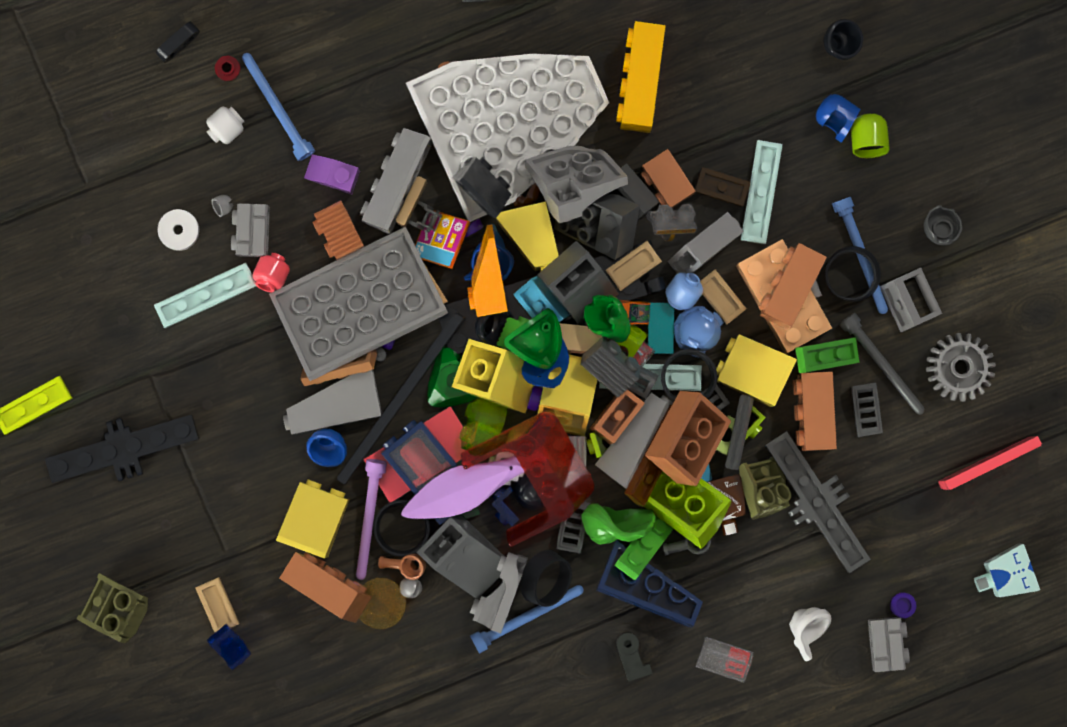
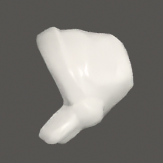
[789,607,831,661]

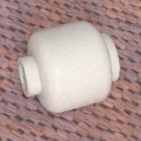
[206,106,244,144]

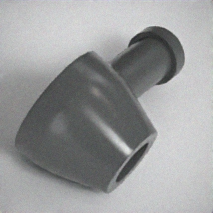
[663,538,711,556]

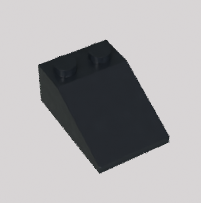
[452,157,512,218]

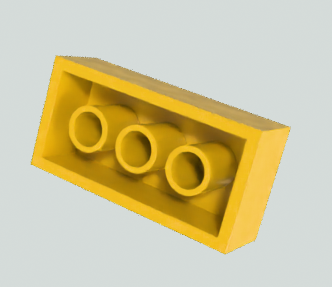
[616,21,665,133]

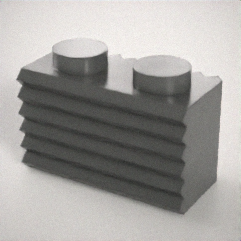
[580,337,641,397]

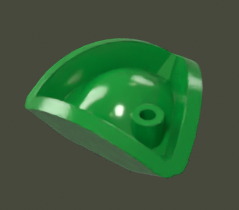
[504,308,562,369]
[427,348,479,407]

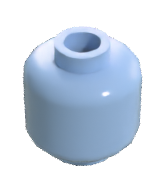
[665,272,703,310]

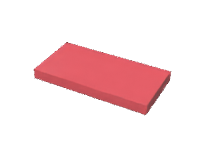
[363,406,477,502]
[938,436,1042,490]

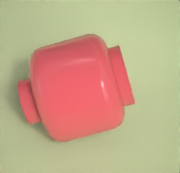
[252,253,290,292]

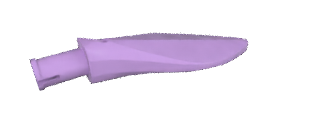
[401,446,548,519]

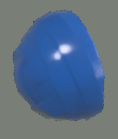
[306,429,347,467]

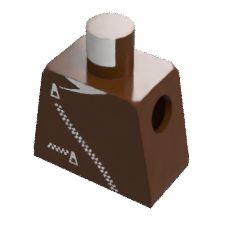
[707,474,745,536]

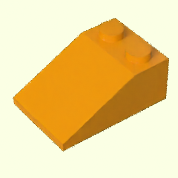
[467,224,508,317]

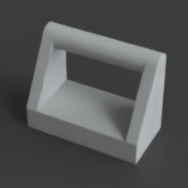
[880,268,942,332]

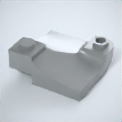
[525,146,628,223]
[470,552,528,634]

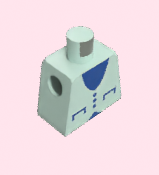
[974,543,1040,597]

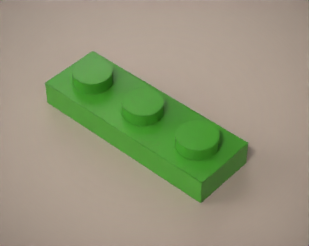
[795,337,860,373]
[615,516,673,580]

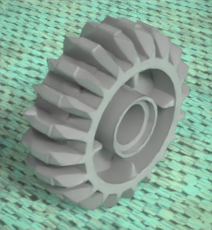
[926,333,996,402]

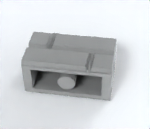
[231,204,270,257]
[868,617,910,672]

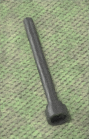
[839,312,925,415]

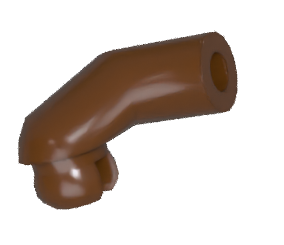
[514,182,542,208]

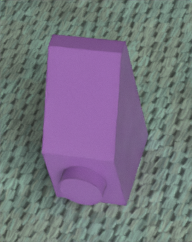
[304,154,360,195]

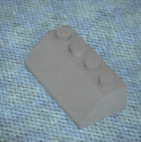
[360,128,432,234]

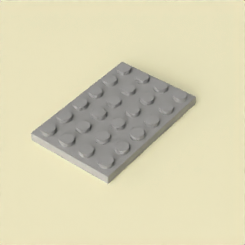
[269,227,448,381]

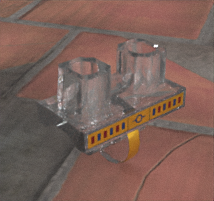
[646,204,697,241]

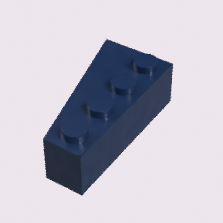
[596,540,703,628]

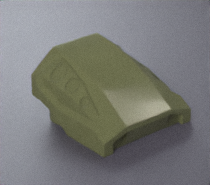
[739,457,791,520]
[77,573,148,643]

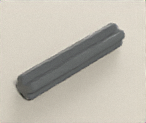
[725,395,754,470]

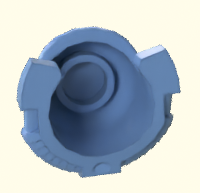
[674,306,724,358]

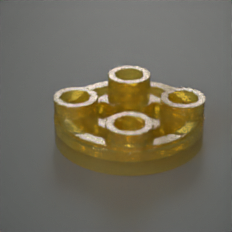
[359,578,406,629]

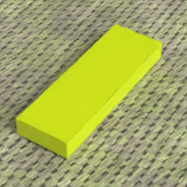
[0,376,72,435]

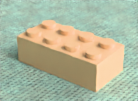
[736,239,832,354]

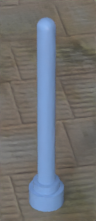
[242,53,315,161]
[832,197,888,314]
[470,585,584,654]

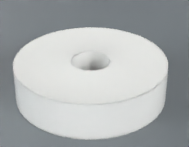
[158,209,199,251]

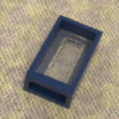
[381,420,459,525]

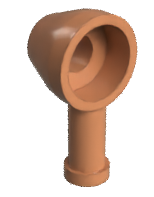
[378,553,426,580]

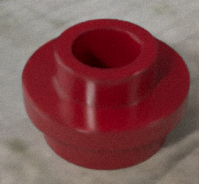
[215,56,240,81]

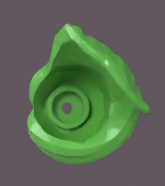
[581,503,656,545]

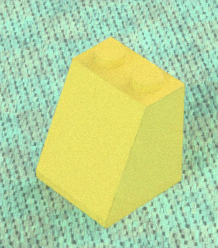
[496,201,559,272]
[716,334,797,407]
[452,339,535,413]
[535,353,597,436]
[276,479,349,558]

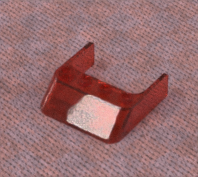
[461,412,595,547]

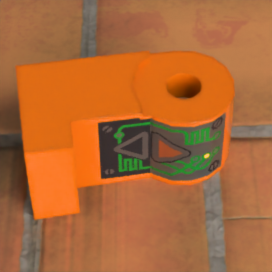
[620,300,651,324]

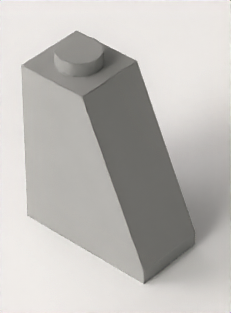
[667,212,744,274]

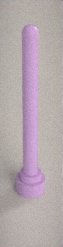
[356,459,387,580]

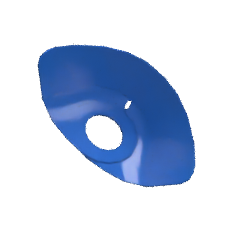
[522,338,569,388]

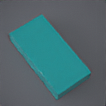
[648,302,674,354]

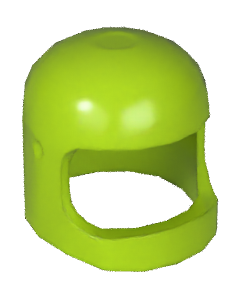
[851,114,889,158]

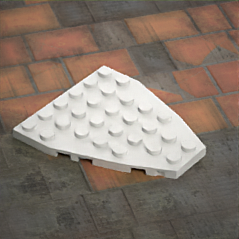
[406,54,609,222]

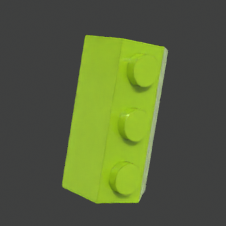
[644,471,731,550]

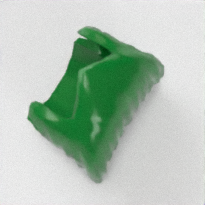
[584,295,631,343]

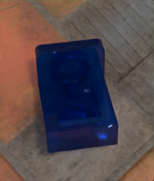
[492,487,520,526]
[207,623,251,670]

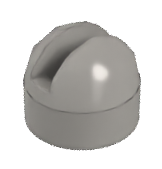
[211,195,233,217]
[400,578,422,598]

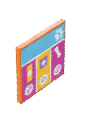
[415,210,470,269]

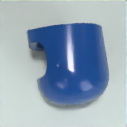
[816,94,861,143]

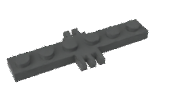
[765,431,871,573]

